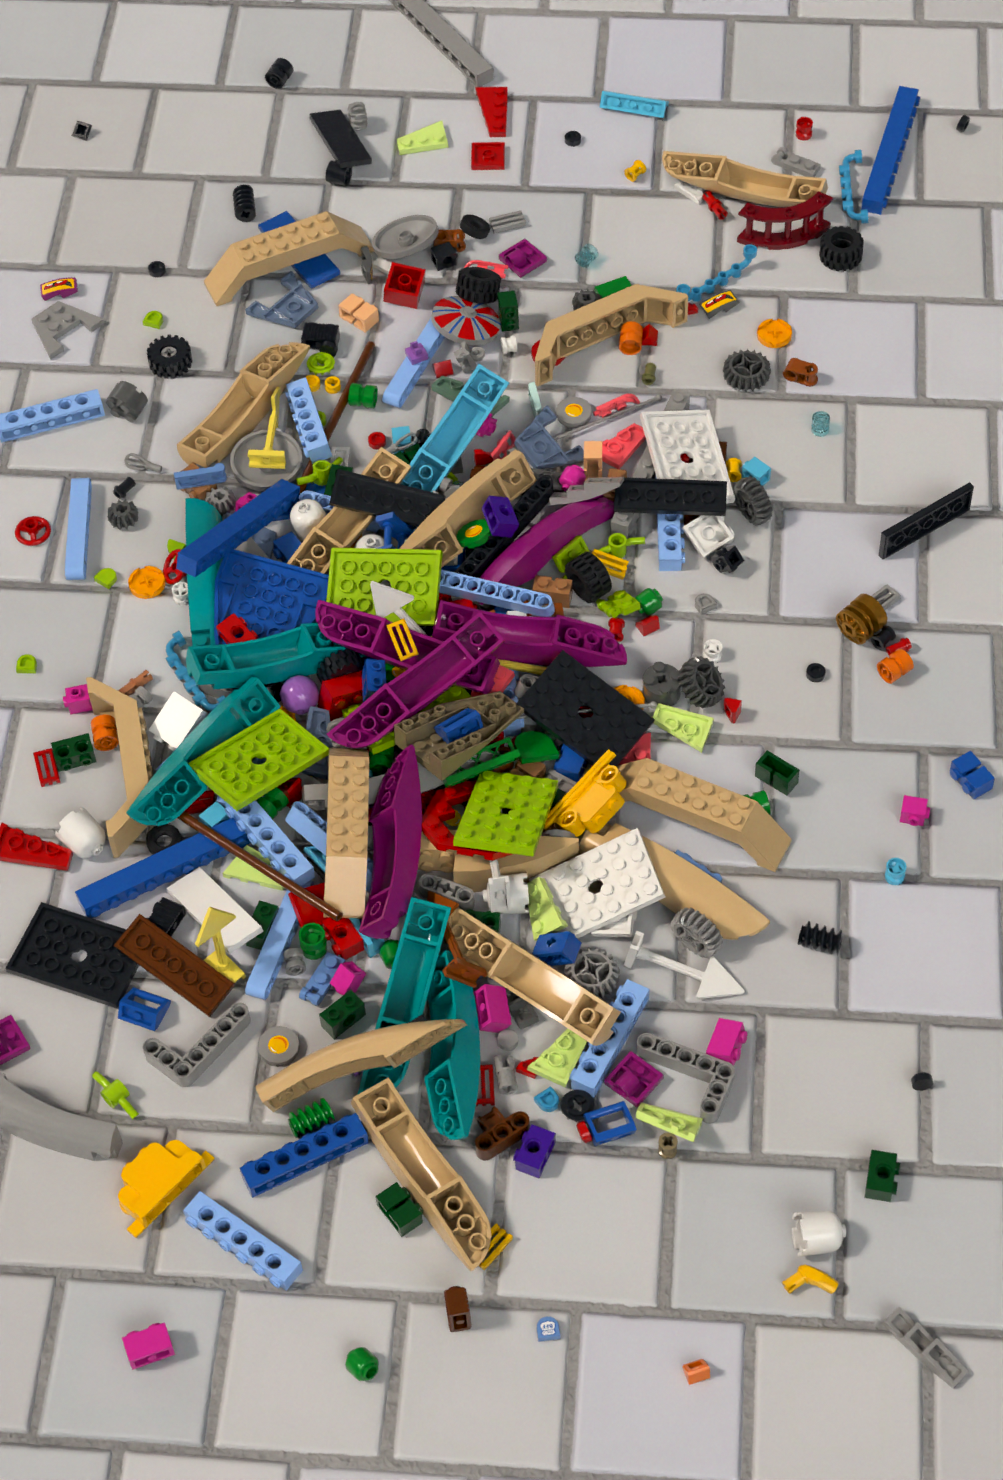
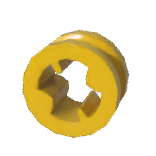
[325,376,341,394]

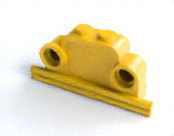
[543,749,626,837]
[118,1140,215,1238]

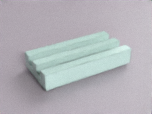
[528,382,542,418]

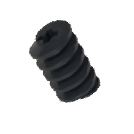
[233,184,256,222]
[798,921,843,956]

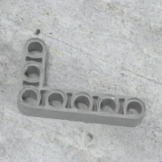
[143,1003,251,1087]
[637,1033,735,1124]

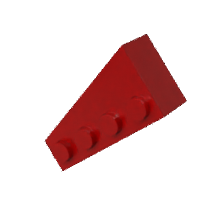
[317,671,363,722]

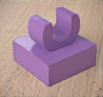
[405,341,428,365]

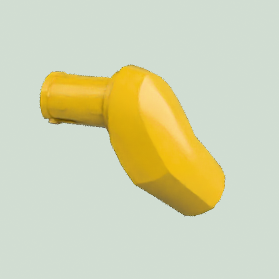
[782,1264,839,1294]

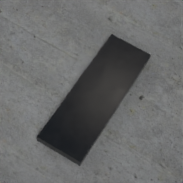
[309,109,372,168]
[329,469,446,527]
[614,477,727,516]
[878,482,974,560]

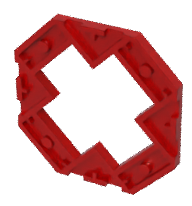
[421,780,512,861]

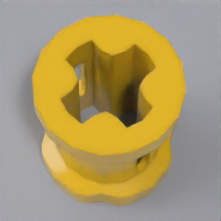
[624,160,646,182]
[726,458,742,482]

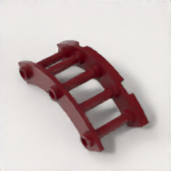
[737,191,833,250]

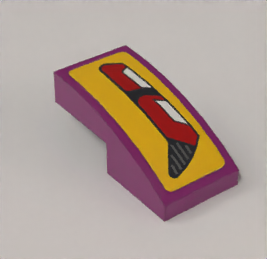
[40,277,78,301]

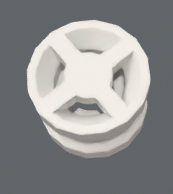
[500,335,517,355]
[172,582,189,606]
[703,639,723,663]

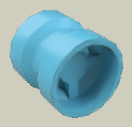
[885,858,907,885]

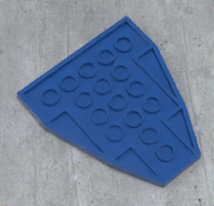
[214,549,329,645]

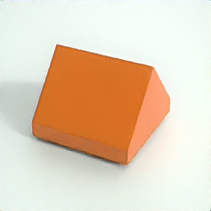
[682,1359,710,1385]

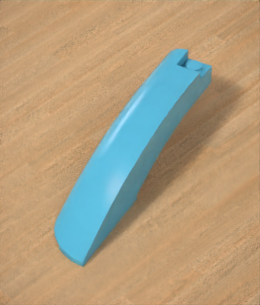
[400,364,509,492]

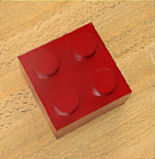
[383,262,426,309]

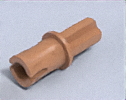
[118,670,153,696]

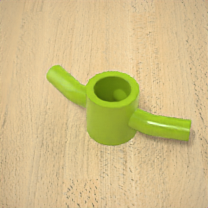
[297,457,343,486]
[599,533,645,558]
[92,1071,139,1119]

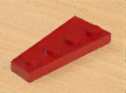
[475,87,508,137]
[0,823,73,871]

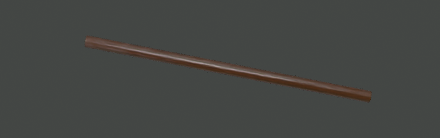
[297,341,375,494]
[177,811,343,922]

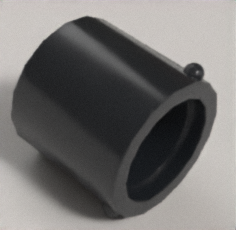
[325,160,352,186]

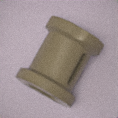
[658,1132,678,1159]

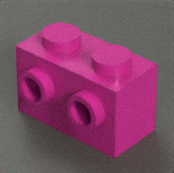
[474,984,512,1033]
[706,1018,747,1066]
[122,1322,175,1370]

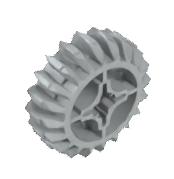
[671,907,723,958]
[564,947,620,999]

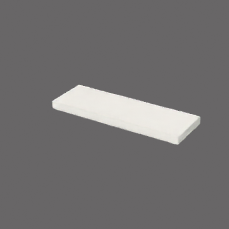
[166,867,263,954]

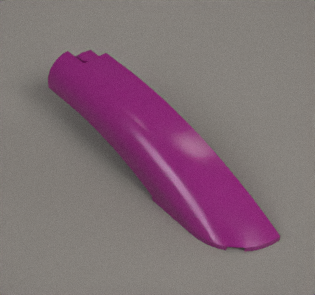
[472,495,615,605]
[315,600,500,694]
[432,600,627,667]
[326,612,505,748]
[359,744,422,939]

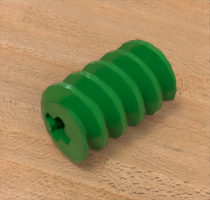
[288,1098,335,1138]

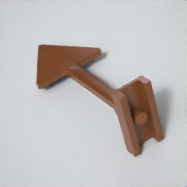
[427,891,488,988]

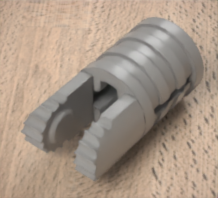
[494,1055,518,1095]

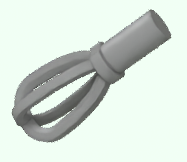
[385,432,418,454]
[124,453,162,473]

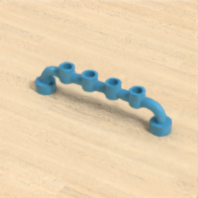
[839,150,868,224]
[676,244,757,302]
[165,631,225,712]

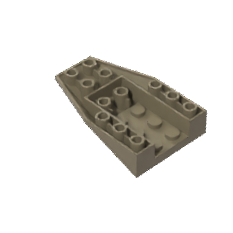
[394,691,524,781]

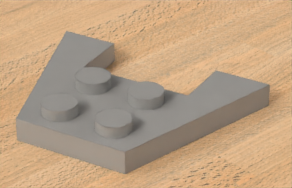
[32,301,105,360]

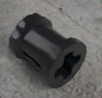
[871,625,896,650]

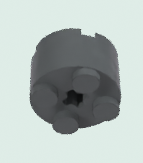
[105,381,148,423]
[642,662,681,706]

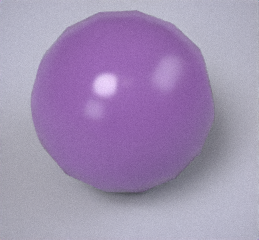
[280,675,319,715]

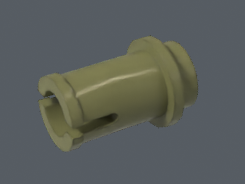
[642,363,656,385]

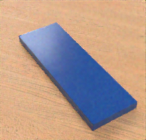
[258,211,340,289]

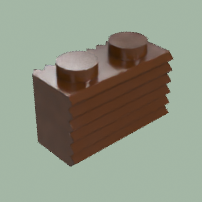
[444,1286,472,1332]

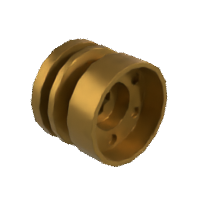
[836,594,888,645]

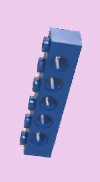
[240,1113,369,1198]

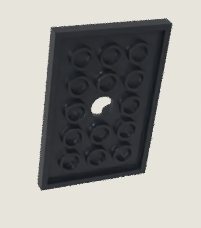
[516,650,655,767]
[5,902,139,1008]

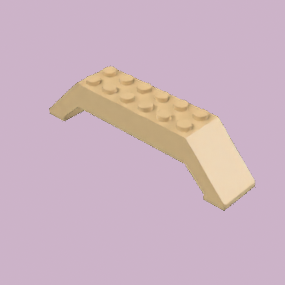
[204,211,374,307]
[535,284,688,387]
[86,677,154,858]
[323,748,369,919]
[617,758,792,872]

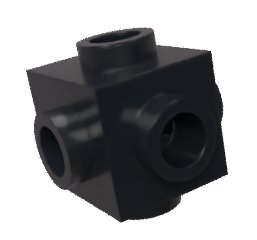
[710,545,744,573]

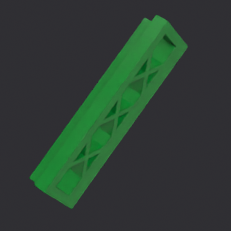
[443,737,521,787]

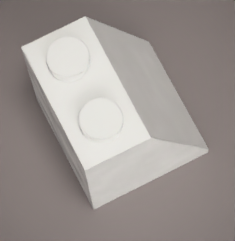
[149,692,208,751]

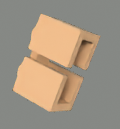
[338,293,379,333]
[584,441,602,481]

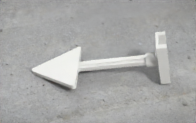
[370,581,428,636]
[488,859,512,913]
[623,931,744,999]

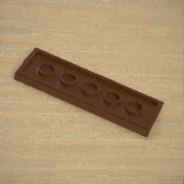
[114,914,235,1018]

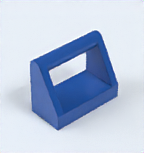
[434,708,484,744]
[118,987,171,1031]
[584,1101,637,1147]

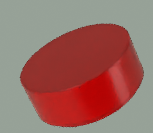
[368,432,386,450]
[576,1121,592,1144]

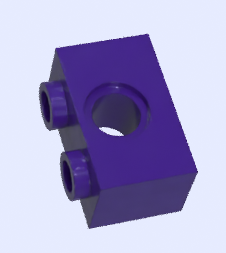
[481,496,519,537]
[513,1124,556,1178]

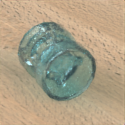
[575,244,598,268]
[811,411,830,437]

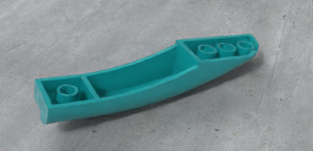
[424,950,480,1140]

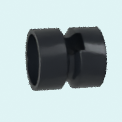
[265,58,294,89]

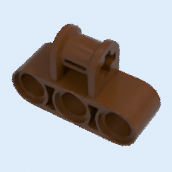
[475,1106,530,1161]

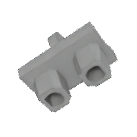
[454,341,485,373]

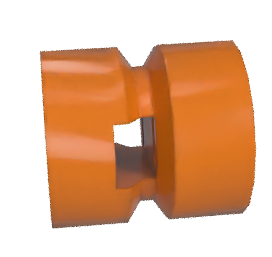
[619,321,643,355]
[877,649,914,684]
[91,714,119,751]

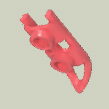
[464,260,508,279]
[593,393,640,418]
[490,430,516,461]

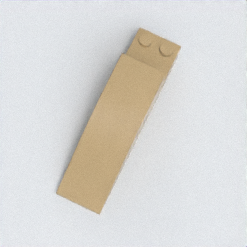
[418,830,579,892]

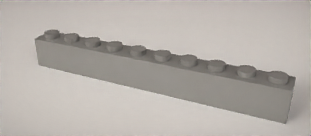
[389,0,494,87]
[610,391,690,539]

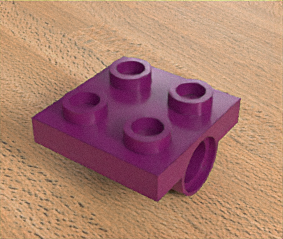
[499,239,547,278]
[0,1015,31,1065]
[604,1051,664,1108]

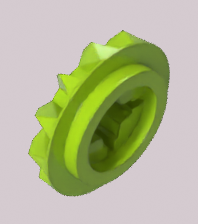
[307,352,335,376]

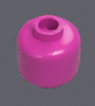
[559,465,586,492]

